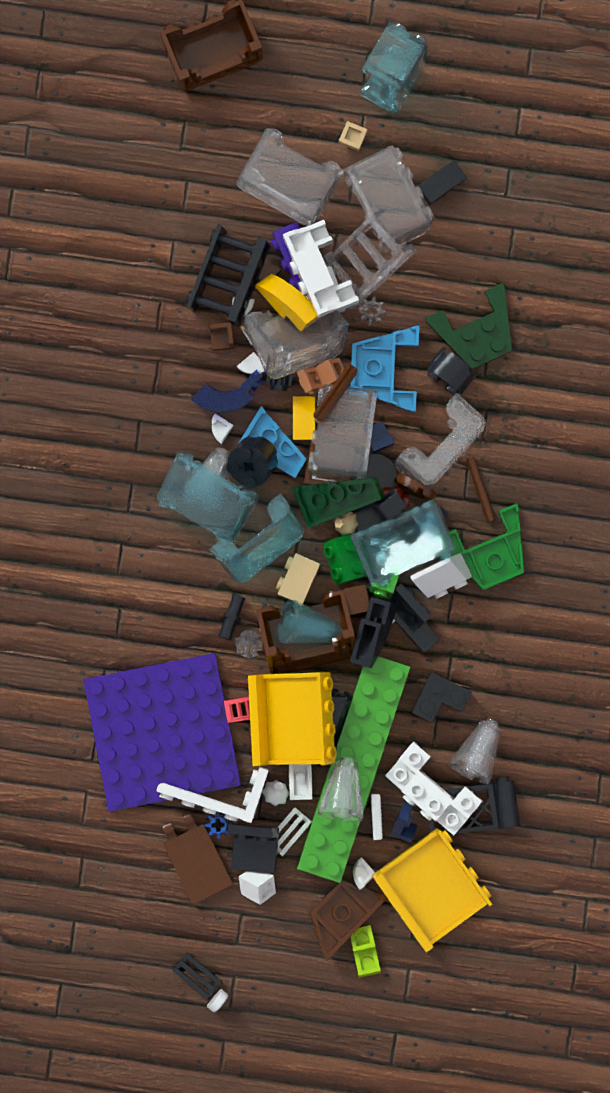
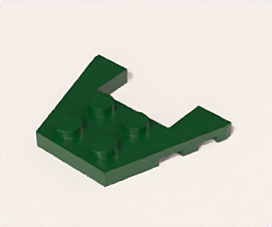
[425,283,512,370]

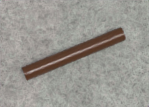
[466,457,496,523]

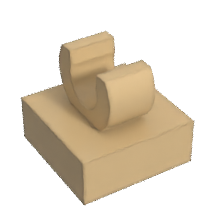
[339,121,367,151]

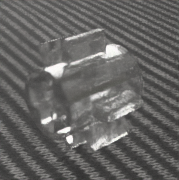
[358,297,386,326]
[235,630,263,658]

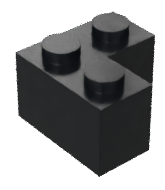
[411,672,472,723]

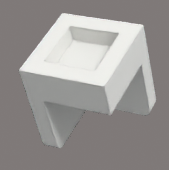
[239,871,276,905]

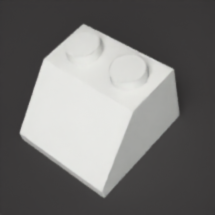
[410,553,472,599]

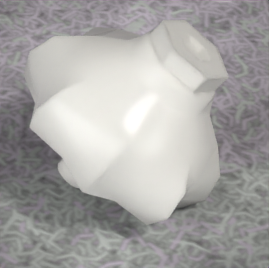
[262,780,290,806]

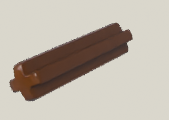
[313,364,358,422]

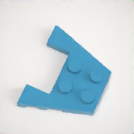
[350,326,419,413]

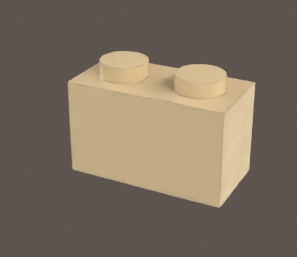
[275,553,320,606]

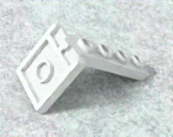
[156,766,268,823]

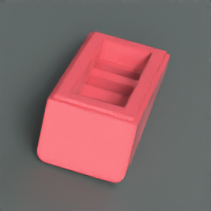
[224,697,250,723]

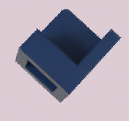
[363,421,394,454]

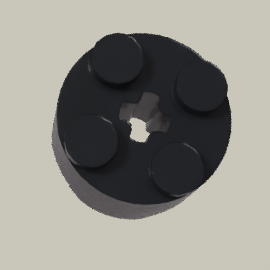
[426,347,478,396]
[226,436,278,489]

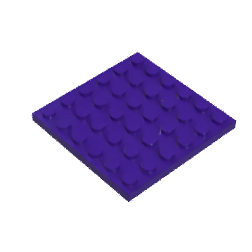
[83,653,241,812]

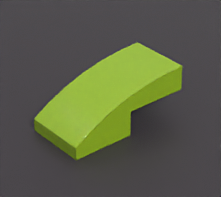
[350,925,381,978]

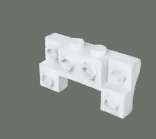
[283,220,359,318]
[385,742,483,835]

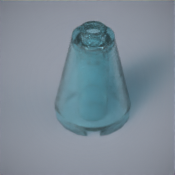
[277,600,342,644]

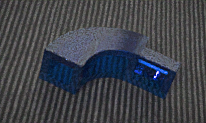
[191,369,263,412]

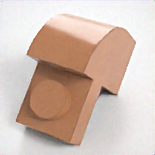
[297,358,344,395]

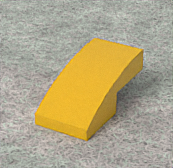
[293,396,315,440]

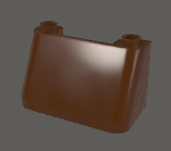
[256,590,356,674]

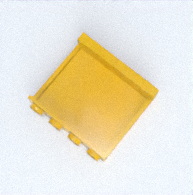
[248,672,337,766]
[371,828,492,952]

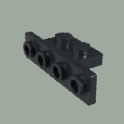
[366,573,439,653]

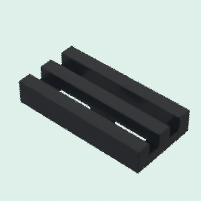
[172,952,222,999]

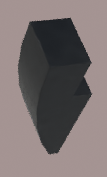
[350,597,398,668]

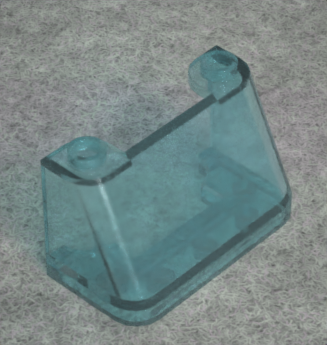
[156,451,260,544]
[209,493,304,583]
[350,499,456,587]

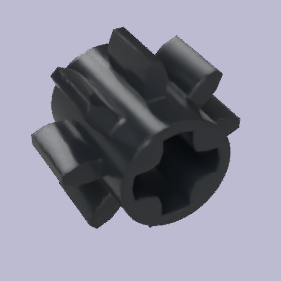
[266,368,293,391]

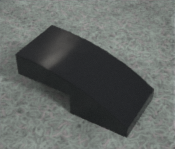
[417,161,467,205]

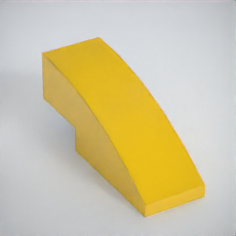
[255,273,318,332]

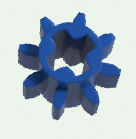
[204,811,233,839]

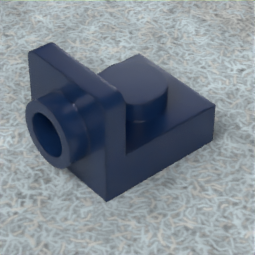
[390,802,417,843]

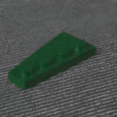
[292,477,385,529]

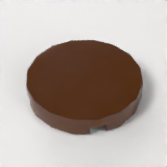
[394,474,437,502]

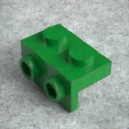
[323,533,368,585]

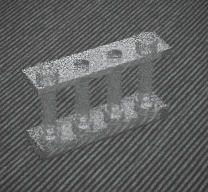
[323,209,417,309]

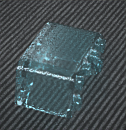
[360,22,428,114]

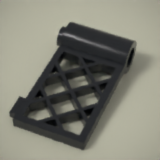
[429,776,520,835]

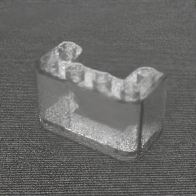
[344,145,434,254]
[308,384,377,482]
[394,393,486,489]

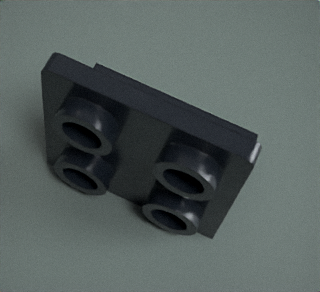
[228,824,279,873]

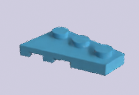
[238,406,307,479]

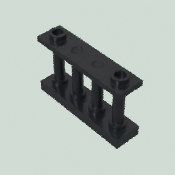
[186,224,271,327]

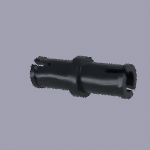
[218,594,246,641]

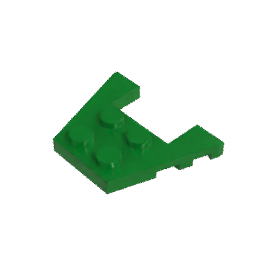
[437,503,524,591]

